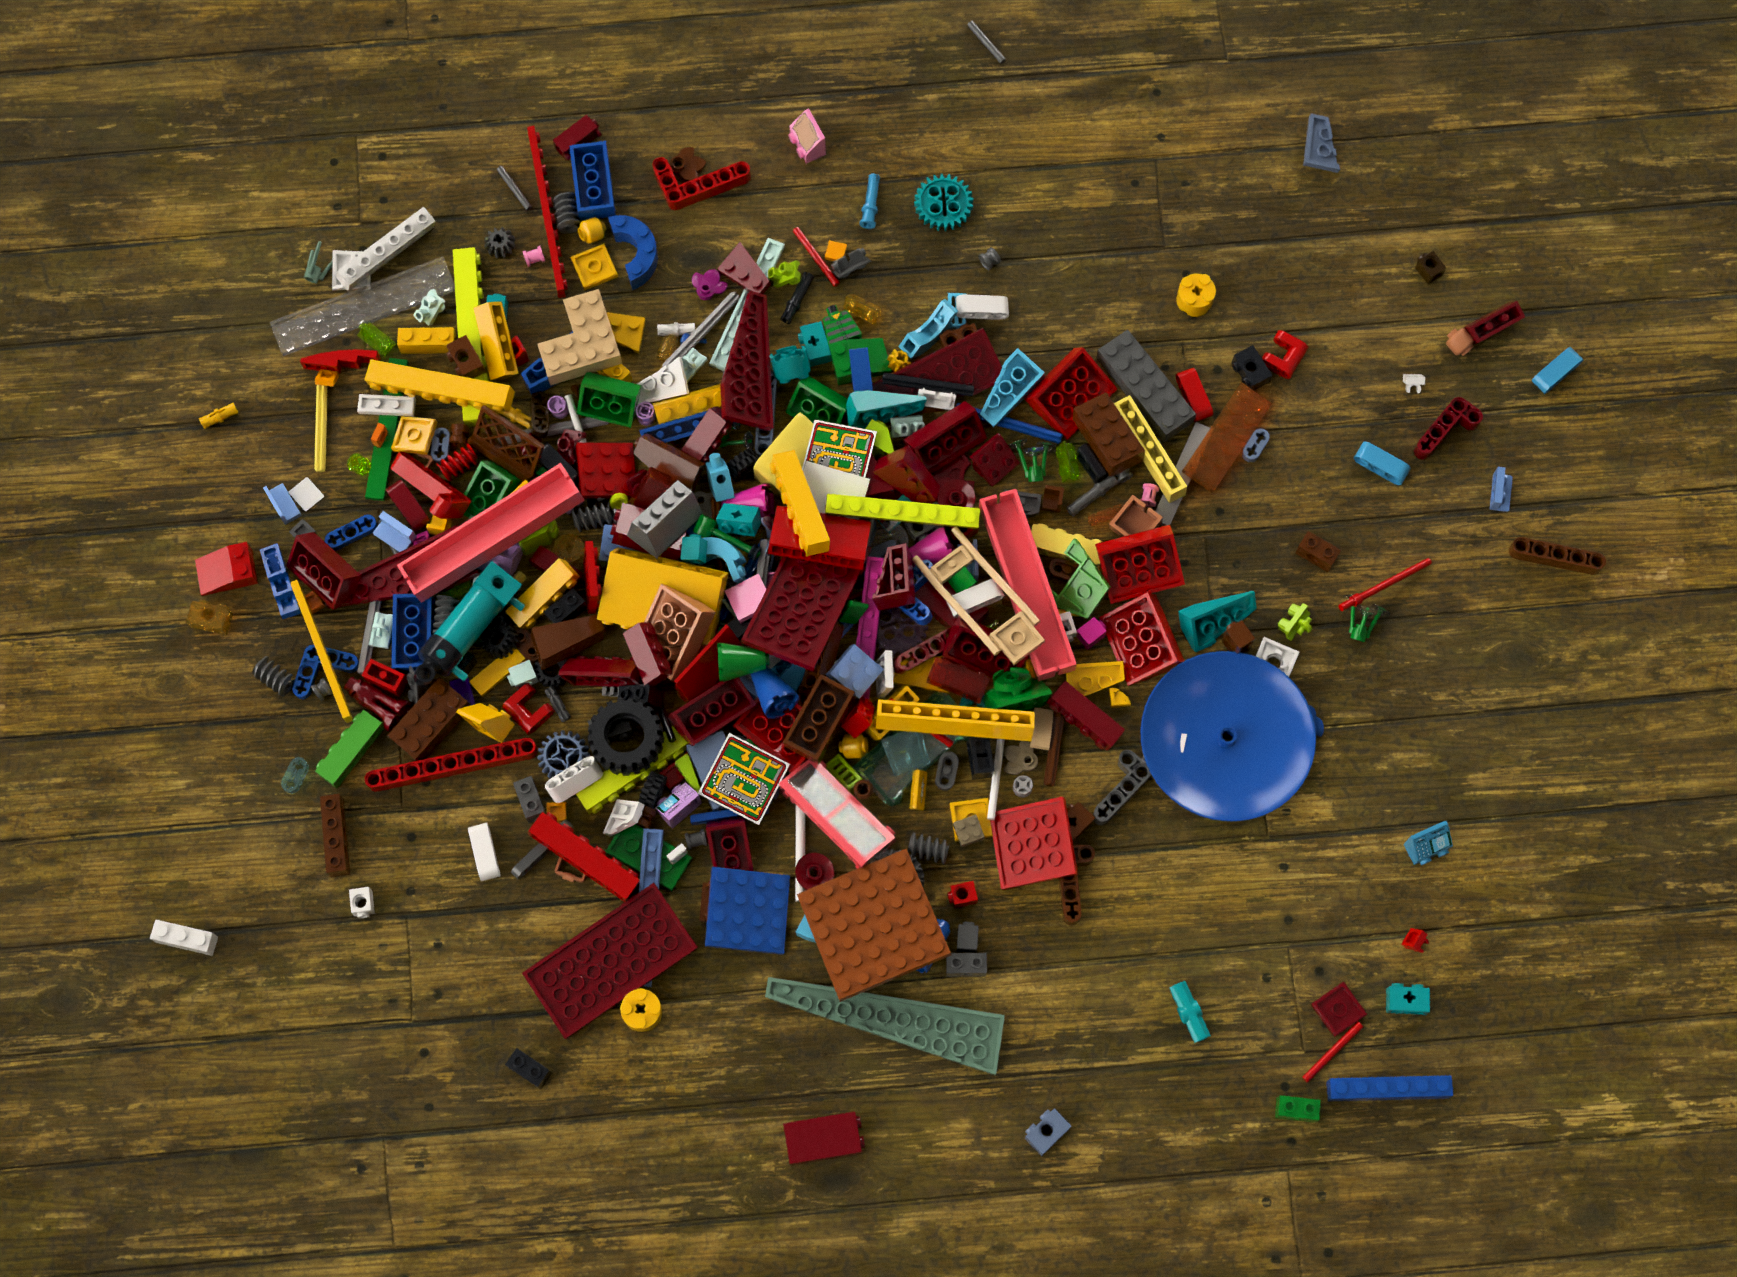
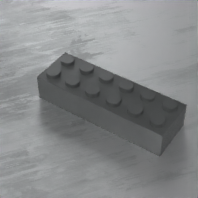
[1096,330,1196,442]

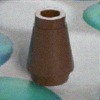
[854,780,873,799]

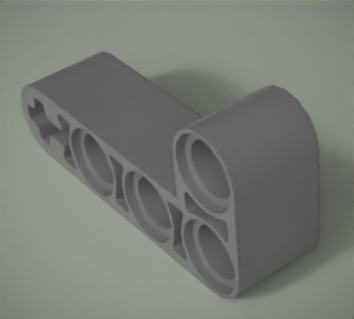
[1093,750,1151,826]

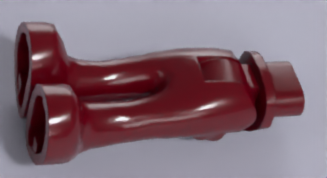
[343,677,411,733]

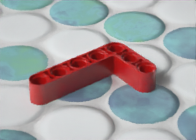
[652,157,751,210]
[390,451,471,519]

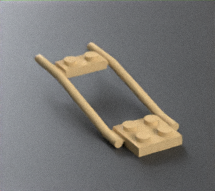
[912,526,1045,665]

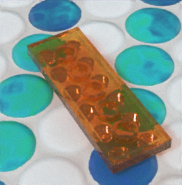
[1181,382,1272,493]

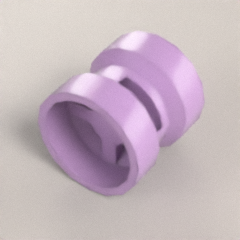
[547,395,569,419]
[636,402,656,426]

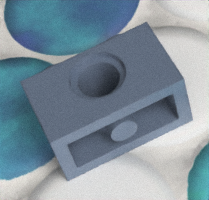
[1025,1108,1071,1156]

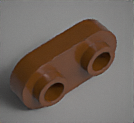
[1049,558,1079,582]
[515,628,538,663]

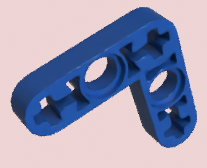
[898,560,933,625]
[292,645,359,699]

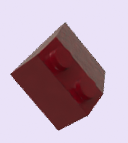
[706,816,754,871]

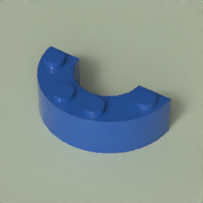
[608,215,658,290]

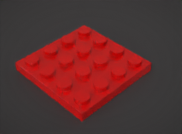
[990,796,1078,890]

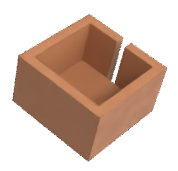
[1109,495,1163,537]

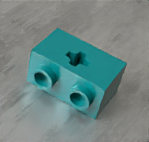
[797,321,831,367]
[716,503,762,537]
[1386,983,1430,1015]

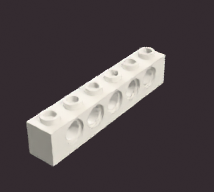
[336,207,435,291]

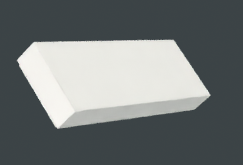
[357,394,416,417]

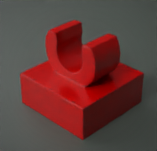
[1401,928,1429,953]

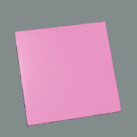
[725,573,766,623]

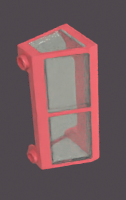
[779,759,895,869]

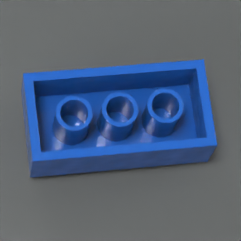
[569,141,616,221]
[392,594,435,674]

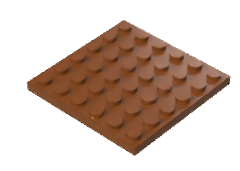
[797,849,951,1002]

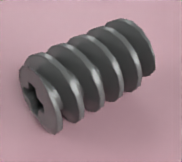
[553,192,580,234]
[571,502,612,532]
[432,595,460,634]
[252,656,295,696]
[908,832,950,865]

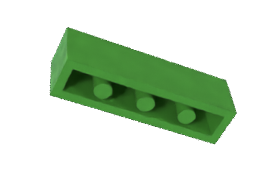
[315,710,385,788]

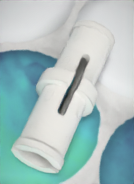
[657,322,695,337]

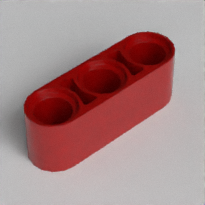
[1175,368,1213,422]

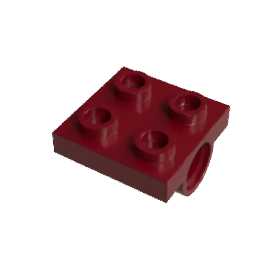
[970,433,1020,487]

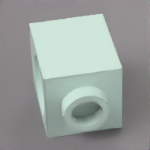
[507,660,539,691]

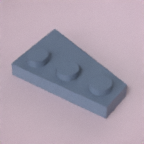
[1303,114,1340,173]

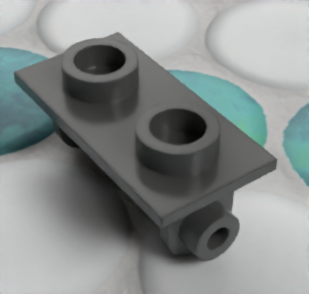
[831,248,871,278]
[407,666,428,705]

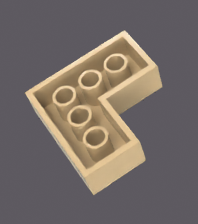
[537,289,622,385]

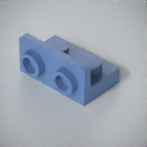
[1489,467,1512,512]

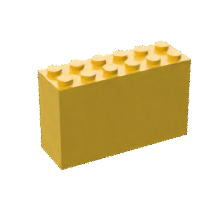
[597,547,729,647]

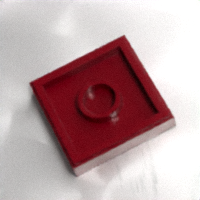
[1310,981,1367,1037]

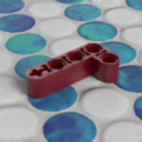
[1414,397,1483,460]
[893,627,960,674]

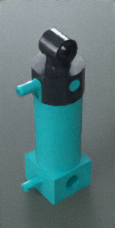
[413,561,525,686]

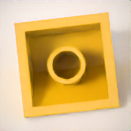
[456,703,515,743]

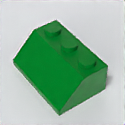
[785,376,848,425]
[983,678,1052,711]

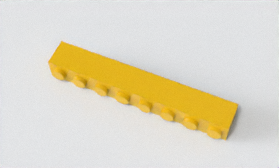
[365,360,515,414]
[876,699,1034,741]

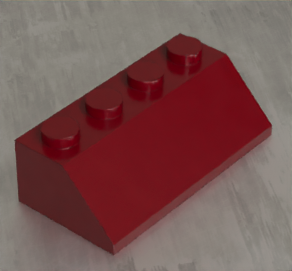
[903,401,987,474]
[286,532,361,610]
[942,616,1029,678]
[558,656,644,687]
[667,677,756,746]

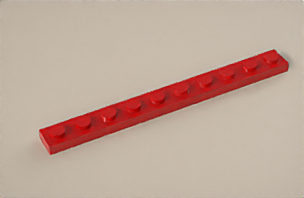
[527,126,568,298]

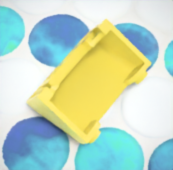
[753,412,814,499]

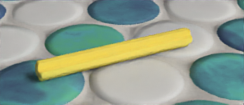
[314,385,328,472]

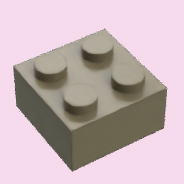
[953,815,985,848]

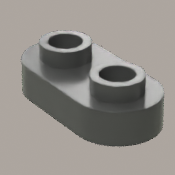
[935,752,959,791]

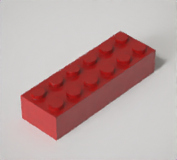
[528,812,640,902]

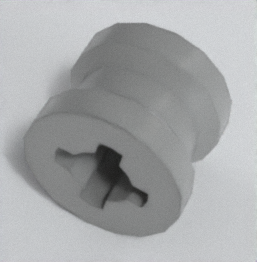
[1013,775,1033,798]

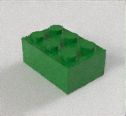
[577,372,641,428]

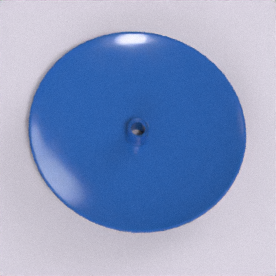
[1140,651,1316,821]

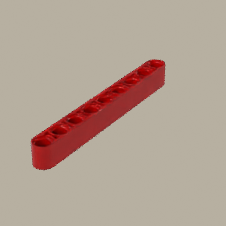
[364,738,538,792]

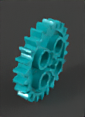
[914,174,973,231]

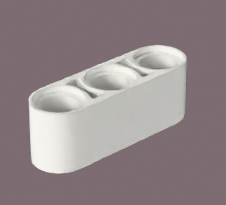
[956,294,1009,320]
[946,579,1005,618]
[545,756,603,803]
[468,823,501,882]

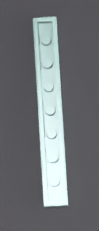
[709,238,785,371]

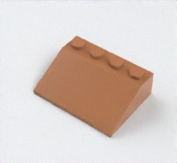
[644,584,716,680]

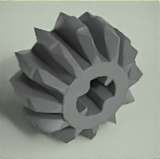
[484,227,516,259]

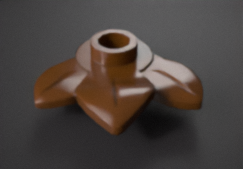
[670,147,706,181]

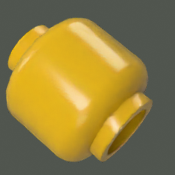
[578,217,606,244]
[839,734,868,759]

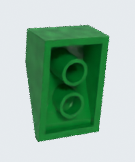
[828,338,892,386]
[464,461,520,519]

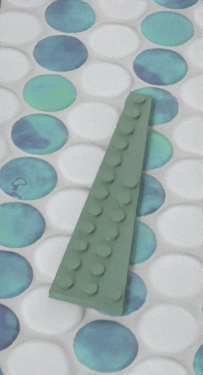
[765,977,1005,1076]

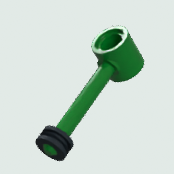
[693,514,762,561]

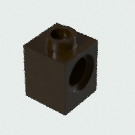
[1415,251,1446,284]

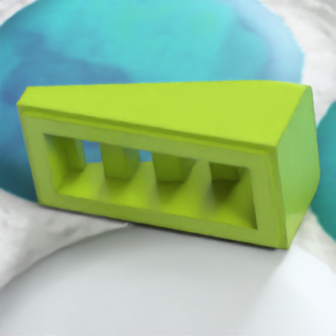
[675,753,700,795]
[826,754,863,795]

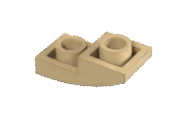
[1030,707,1053,750]

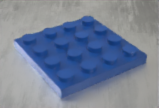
[705,867,790,955]

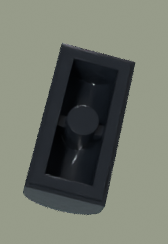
[1075,443,1109,484]

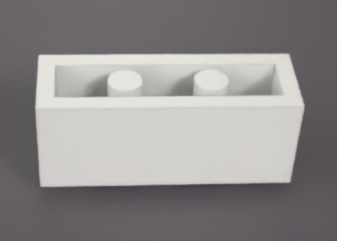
[150,920,218,956]

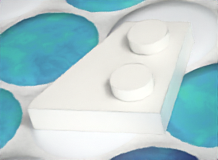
[603,799,645,837]

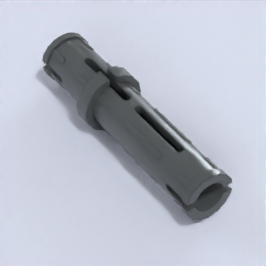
[1066,476,1118,517]

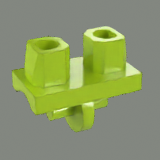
[768,260,801,288]
[1278,603,1312,641]

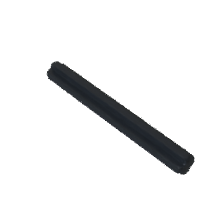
[882,373,974,397]

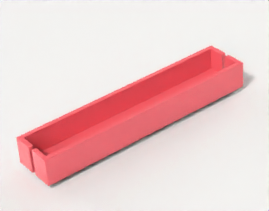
[397,463,585,603]
[979,489,1077,682]

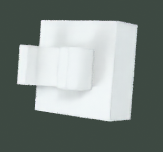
[1403,374,1425,393]

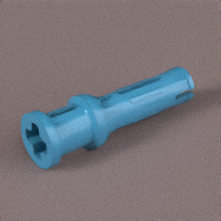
[859,174,880,229]

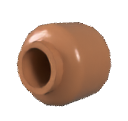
[1446,328,1474,356]

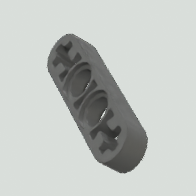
[511,820,574,880]

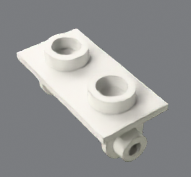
[918,388,956,410]

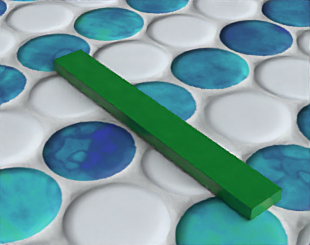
[365,358,409,501]

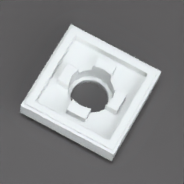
[1256,637,1299,677]
[876,650,894,698]

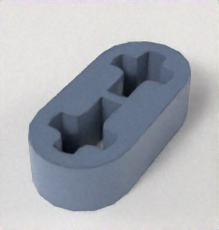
[431,428,450,464]
[1242,429,1270,462]

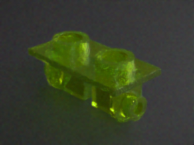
[357,322,397,357]
[1056,441,1080,483]

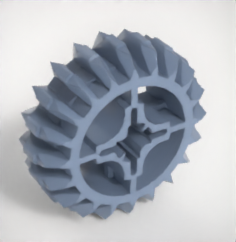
[537,730,590,779]

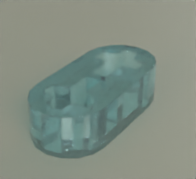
[281,757,309,794]

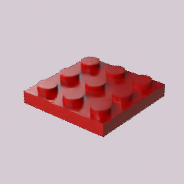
[576,443,635,498]
[583,541,601,614]

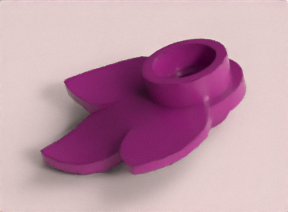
[692,269,728,300]

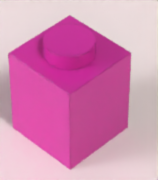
[1076,617,1107,650]

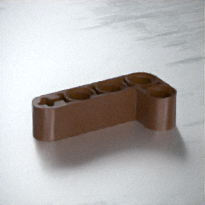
[1059,845,1095,926]

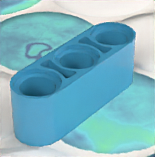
[1531,347,1584,394]
[1354,442,1411,485]

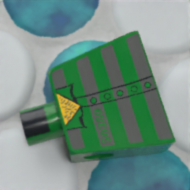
[823,305,862,346]

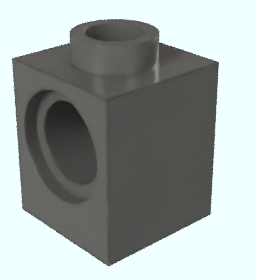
[957,922,978,953]

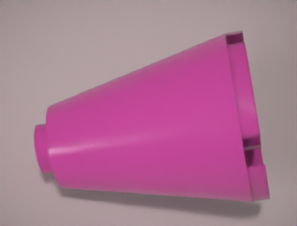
[721,483,775,520]
[909,526,955,568]

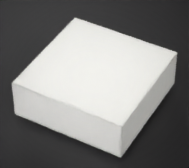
[667,843,687,865]

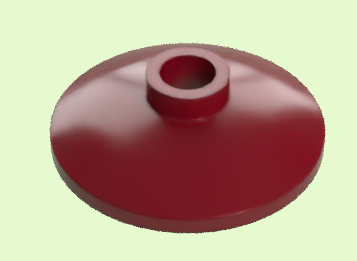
[938,479,976,508]
[795,853,834,890]

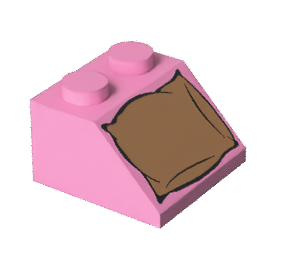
[788,109,826,164]

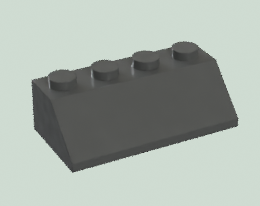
[627,480,703,559]

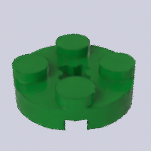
[993,667,1032,695]

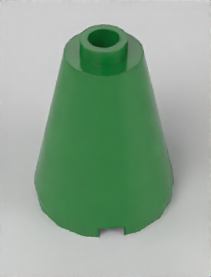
[717,643,770,682]

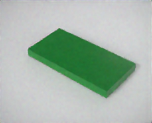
[605,824,693,891]

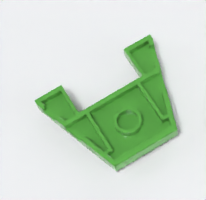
[1051,538,1111,619]

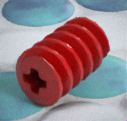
[436,443,478,482]

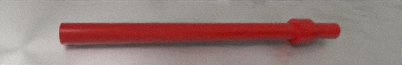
[1338,558,1432,611]

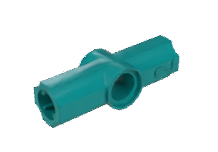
[1169,981,1211,1043]

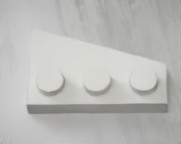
[637,357,689,404]

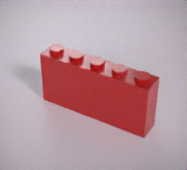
[768,506,871,571]

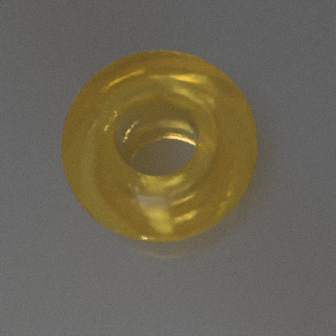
[657,335,681,362]

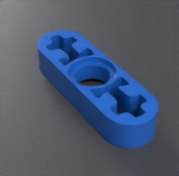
[325,515,378,551]

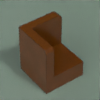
[1042,485,1064,513]

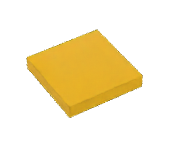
[570,244,618,291]
[391,416,438,455]
[950,798,993,842]

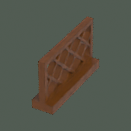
[467,405,545,482]

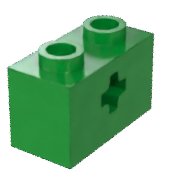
[1275,1095,1320,1123]

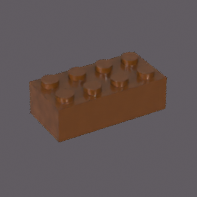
[1073,393,1145,477]
[783,674,856,764]
[387,677,471,761]

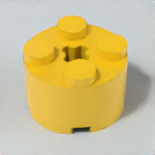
[1176,274,1216,317]
[620,988,662,1032]

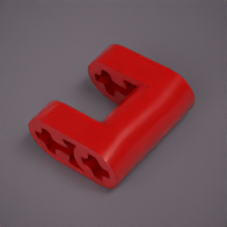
[1262,330,1308,379]
[502,683,555,735]

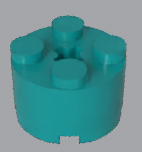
[769,346,811,384]

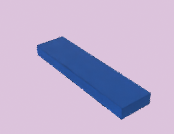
[690,808,769,826]

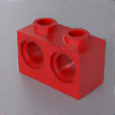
[841,696,875,739]

